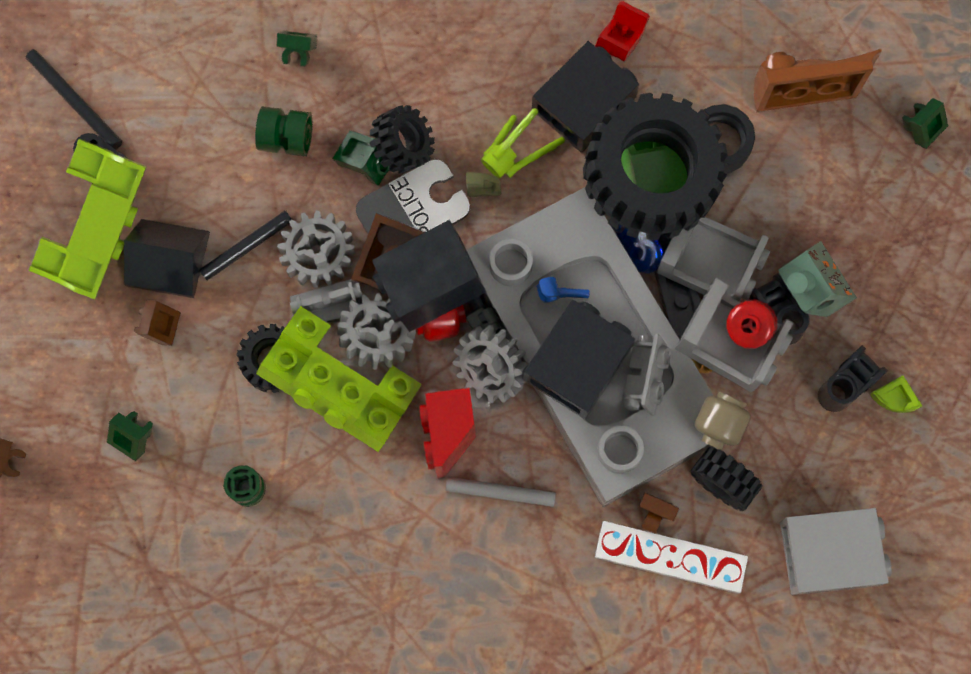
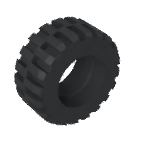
[583,93,728,240]

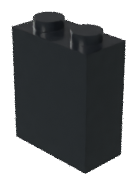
[532,40,639,153]
[372,220,487,332]
[523,299,636,419]

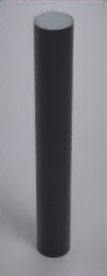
[199,210,291,281]

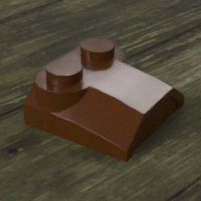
[351,213,426,289]

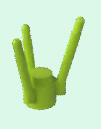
[480,108,565,179]

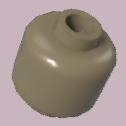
[695,392,751,450]

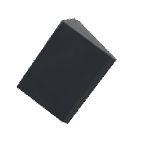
[124,219,210,298]

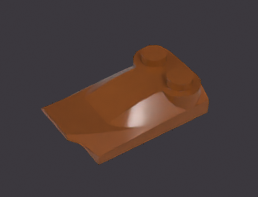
[754,49,882,112]

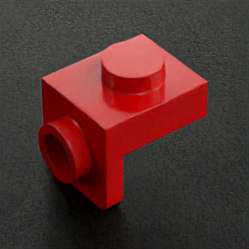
[595,1,650,62]

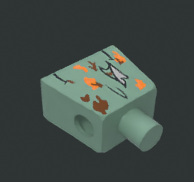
[778,241,857,317]

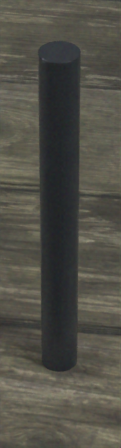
[26,49,123,150]

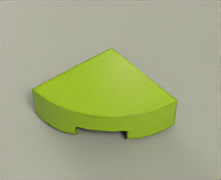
[870,376,922,413]

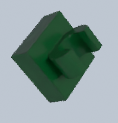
[276,31,317,66]
[902,98,948,149]
[107,411,153,461]

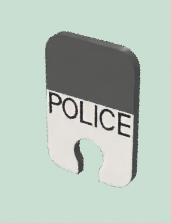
[356,160,470,234]

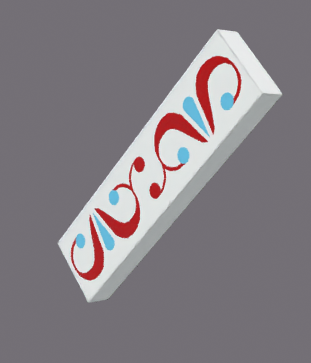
[594,521,748,594]

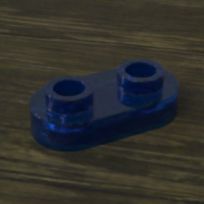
[611,225,663,274]

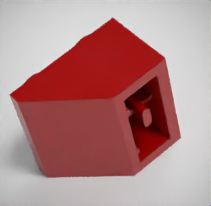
[419,388,476,479]

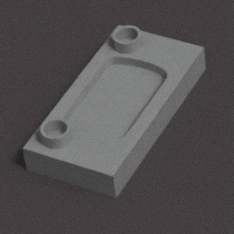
[467,187,714,507]

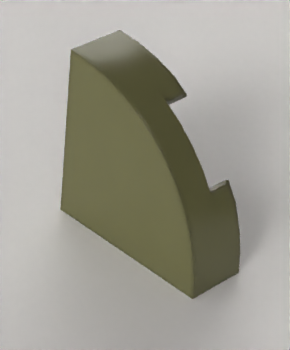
[466,172,502,197]

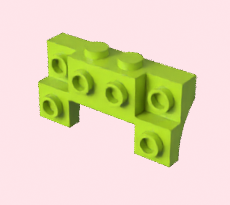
[28,139,147,299]
[256,306,422,452]

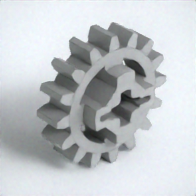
[277,210,355,288]
[337,293,416,370]
[453,325,529,403]

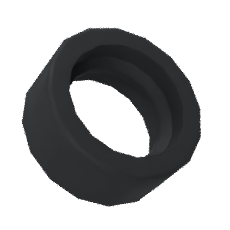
[704,104,756,173]

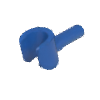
[536,277,590,303]

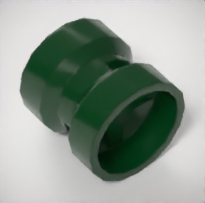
[223,465,266,507]

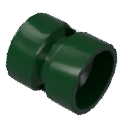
[255,106,313,156]

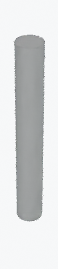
[446,477,556,507]

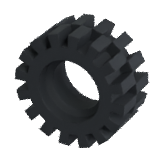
[370,105,435,173]
[237,324,285,393]
[690,447,763,511]

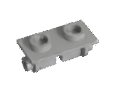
[290,279,362,322]
[622,333,671,415]

